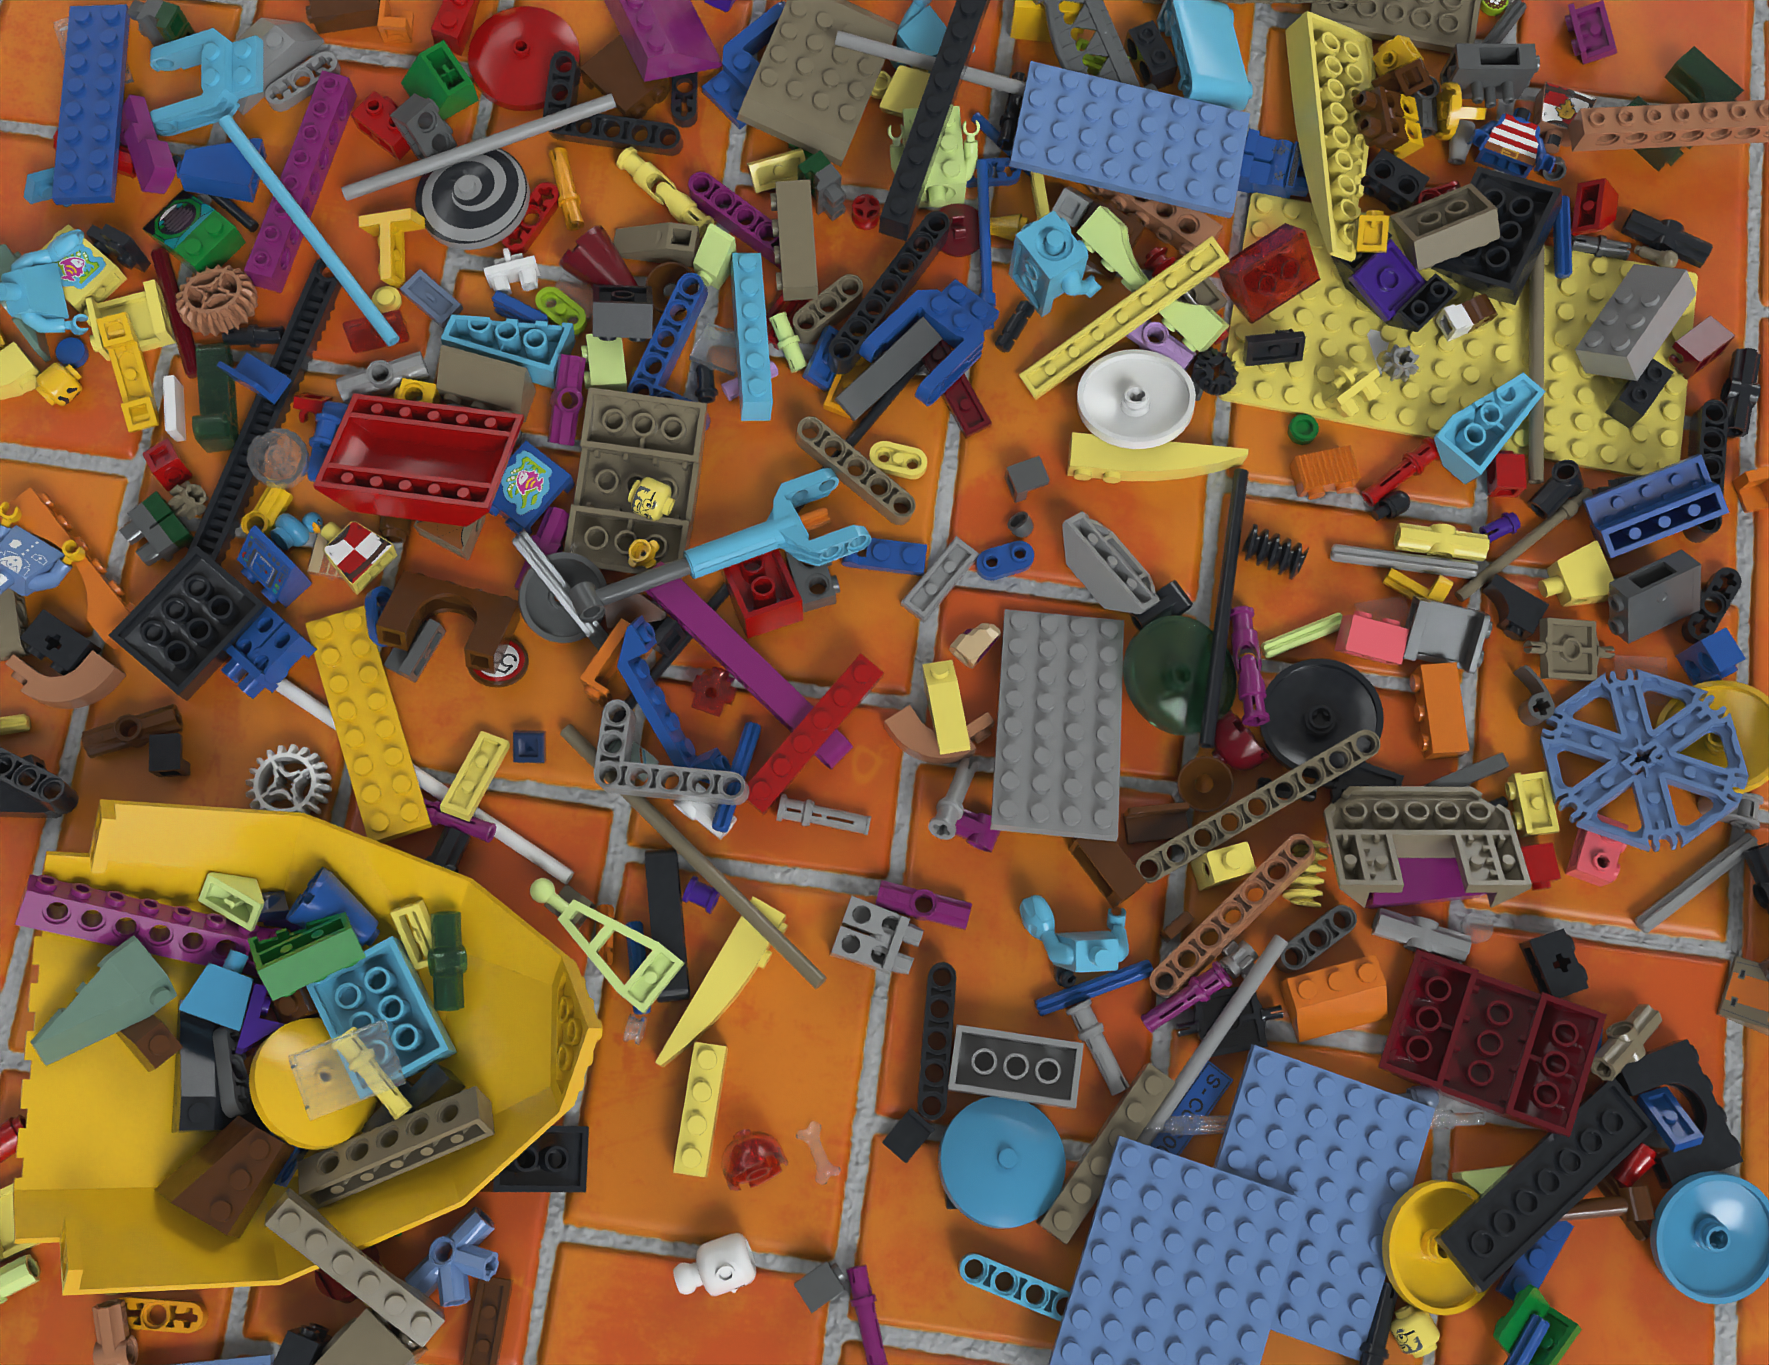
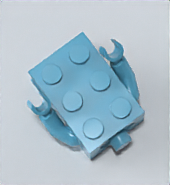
[1009,211,1102,318]

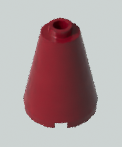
[559,225,638,289]

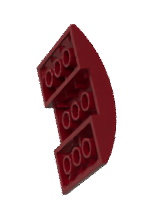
[1378,949,1607,1137]

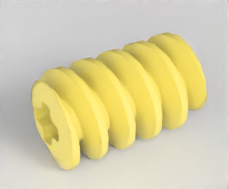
[1282,840,1329,908]

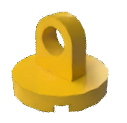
[1434,82,1487,141]

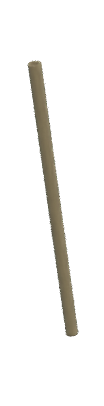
[560,724,827,989]

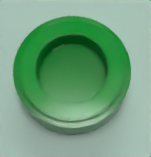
[1288,414,1319,445]

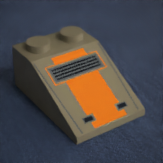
[1717,956,1769,1036]

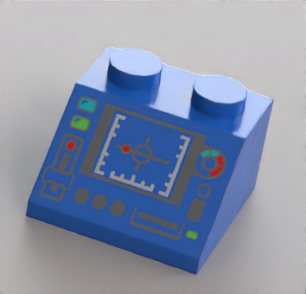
[237,525,313,608]

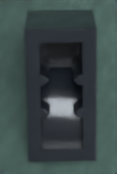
[1482,574,1549,642]

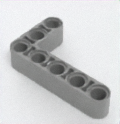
[594,699,750,805]

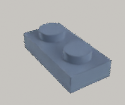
[400,269,463,329]

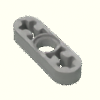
[265,51,341,112]

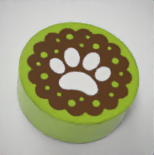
[1480,0,1509,16]

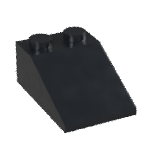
[480,1126,589,1192]

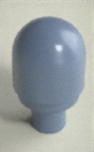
[1395,1086,1439,1108]

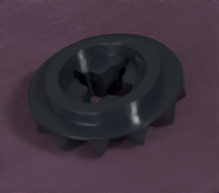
[1193,349,1239,396]

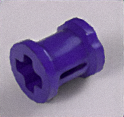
[682,876,720,914]

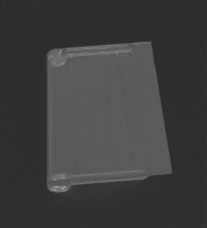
[288,1019,406,1120]

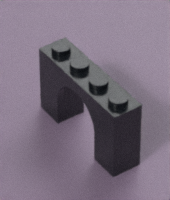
[1615,1039,1743,1189]

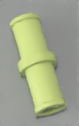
[769,312,808,373]

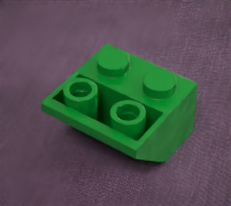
[401,40,479,120]

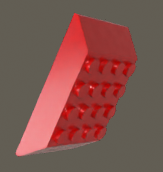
[313,393,524,527]

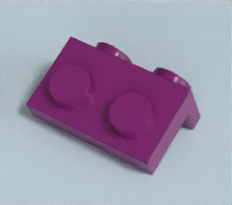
[1565,0,1617,65]

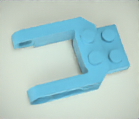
[150,28,263,136]

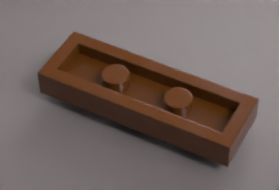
[463,1277,513,1365]

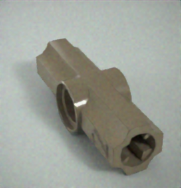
[1591,1004,1663,1081]

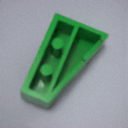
[247,912,366,1001]

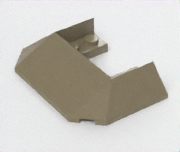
[1323,786,1532,908]

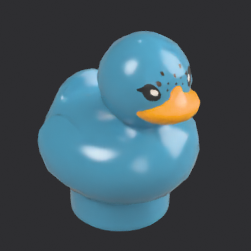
[270,512,323,550]

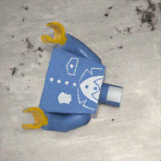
[0,502,85,596]

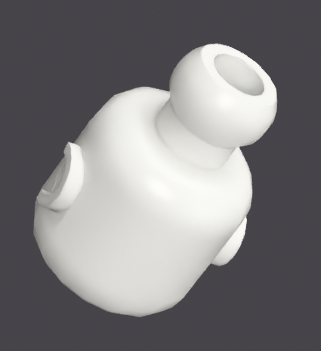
[673,1233,756,1296]

